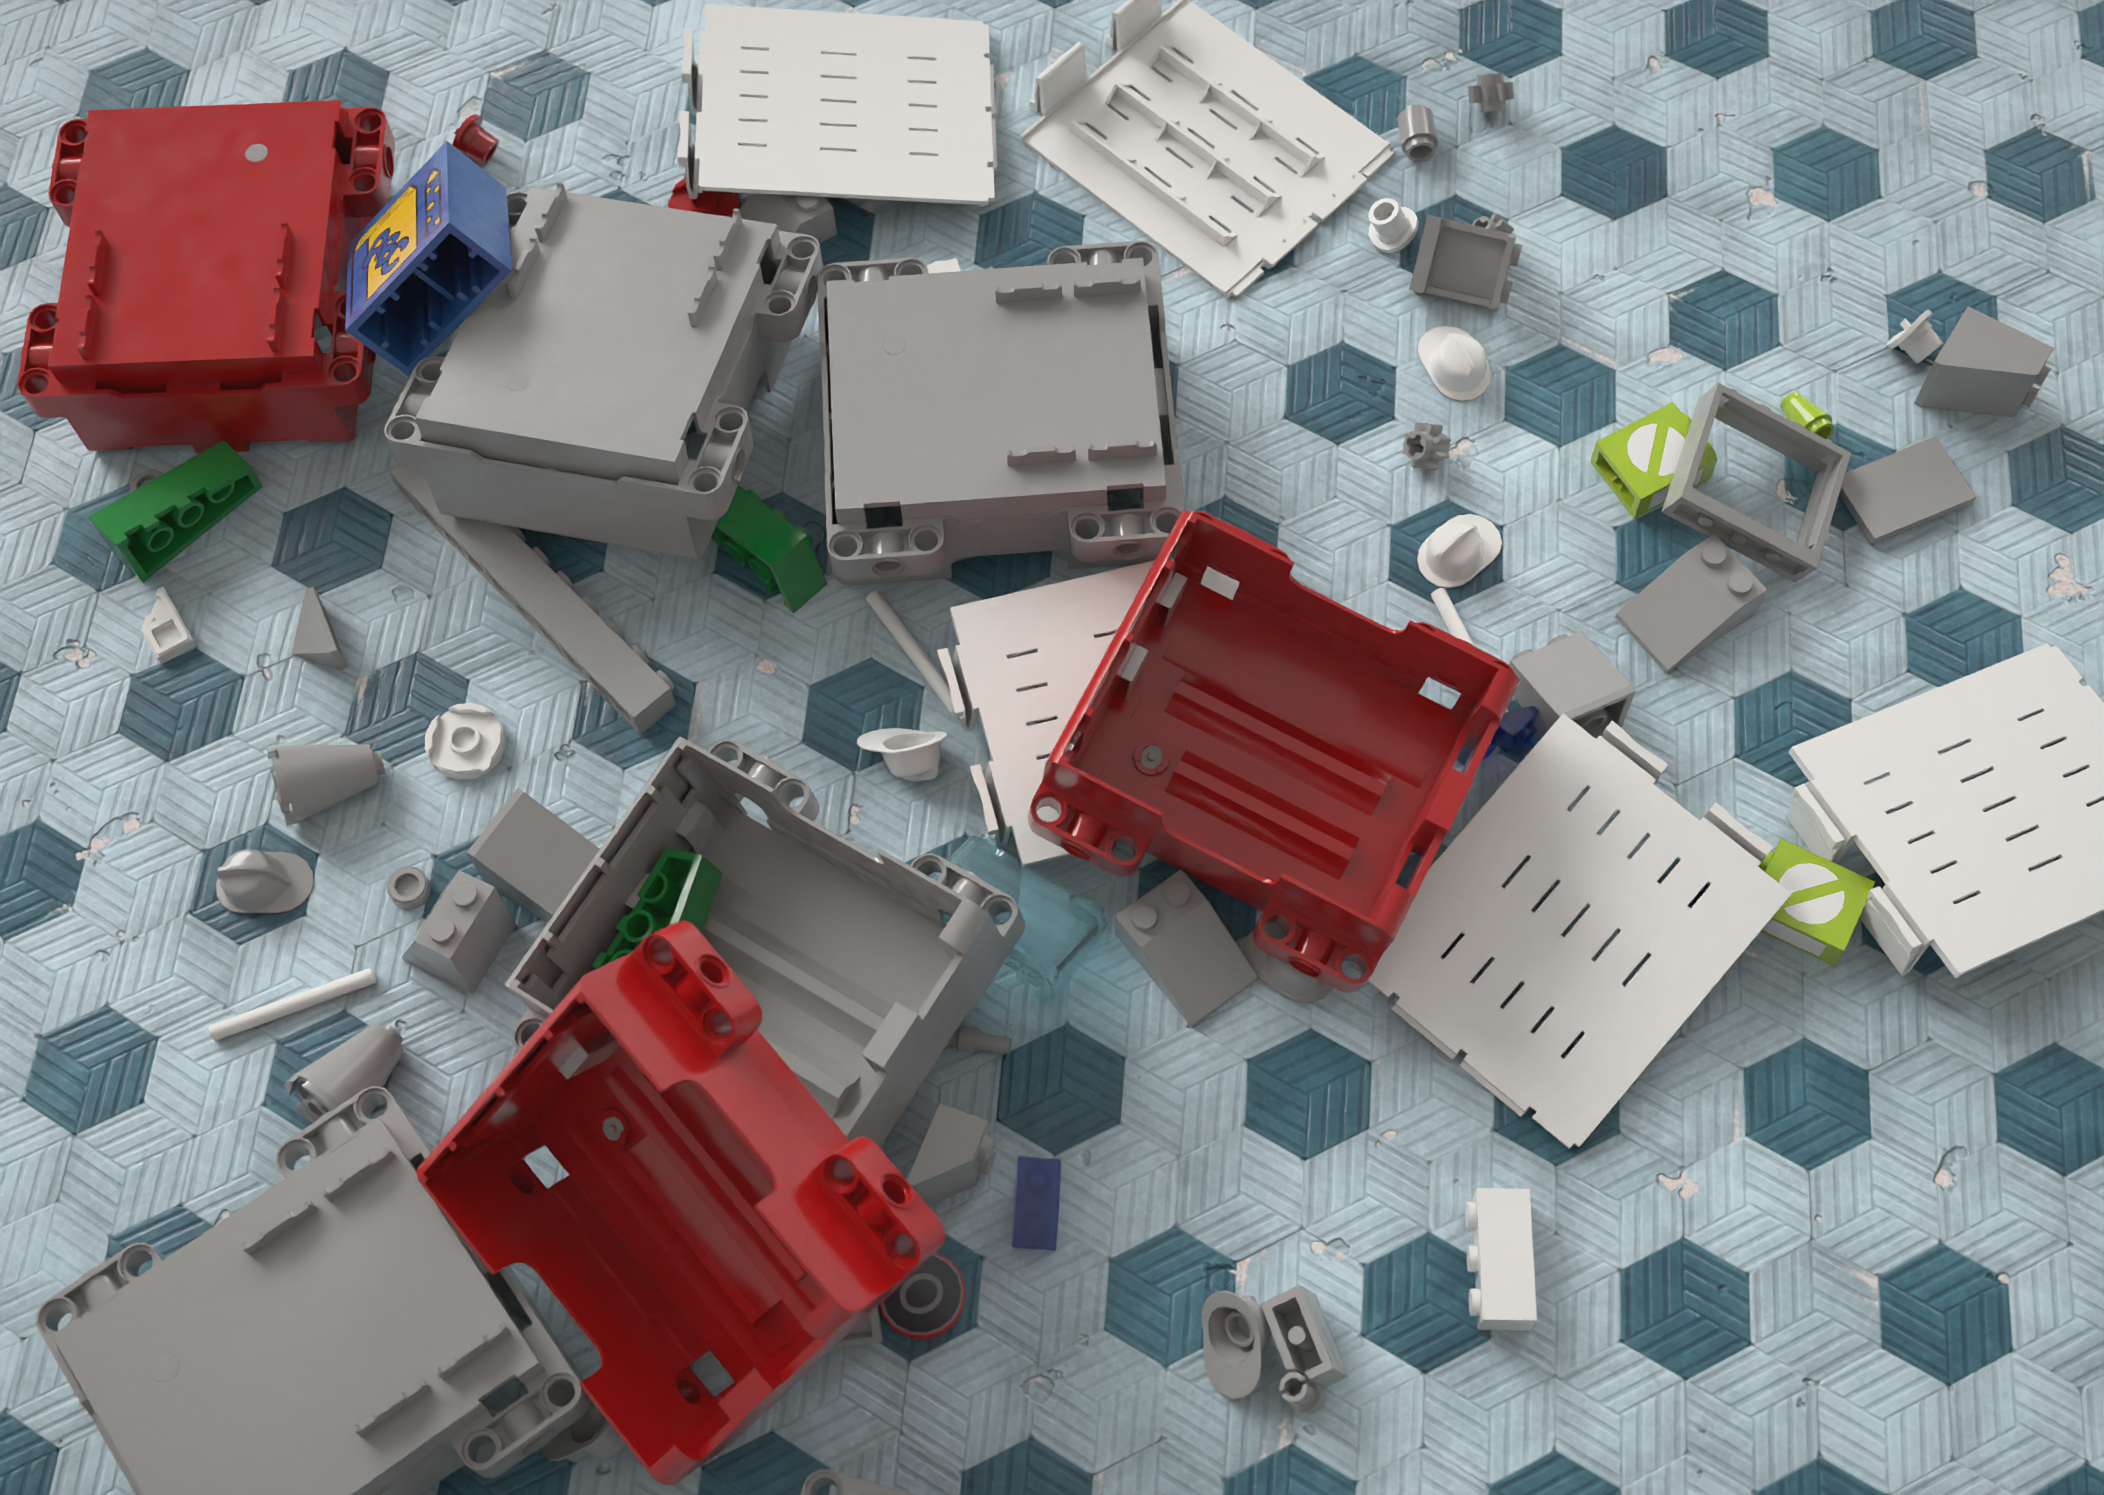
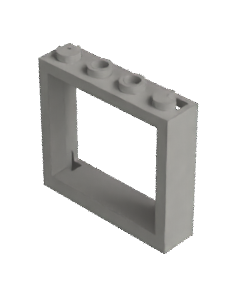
[1662,382,1851,582]

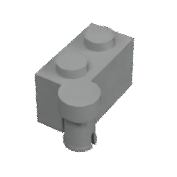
[1260,1285,1349,1413]

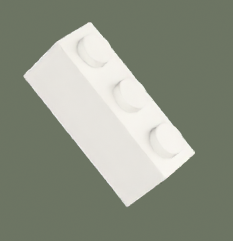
[1465,1188,1537,1331]

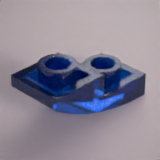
[1457,706,1539,765]
[1011,1156,1061,1251]

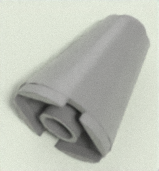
[267,744,385,826]
[284,1024,404,1123]

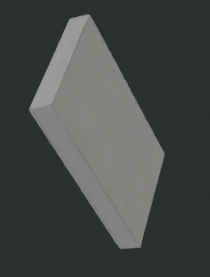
[1839,436,1976,545]

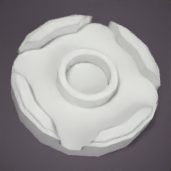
[425,703,506,780]

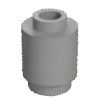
[1397,105,1438,161]

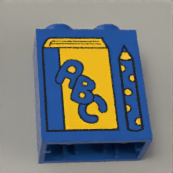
[345,141,512,377]

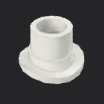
[1369,198,1419,253]
[1886,309,1943,364]

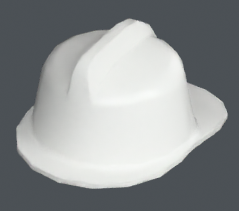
[1418,326,1491,401]
[1417,514,1502,588]
[857,728,947,781]

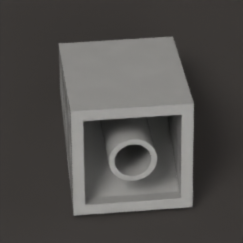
[1914,307,2054,418]
[1509,631,1636,739]
[467,788,600,923]
[401,870,516,994]

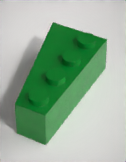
[88,440,263,583]
[711,484,827,613]
[592,848,723,970]

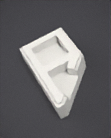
[141,586,197,664]

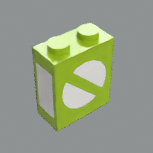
[1590,402,1718,519]
[1758,839,1875,966]

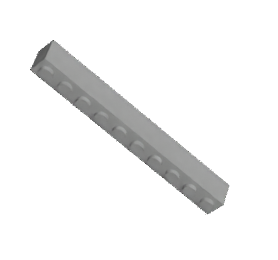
[389,465,676,735]

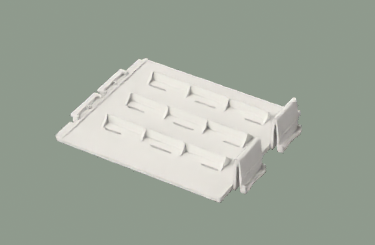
[1020,0,1394,299]
[677,4,997,206]
[937,558,1240,867]
[1786,643,2104,979]
[1353,713,1792,1149]

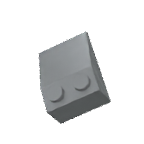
[1615,534,1767,674]
[1115,869,1258,1028]

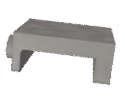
[1409,215,1522,310]

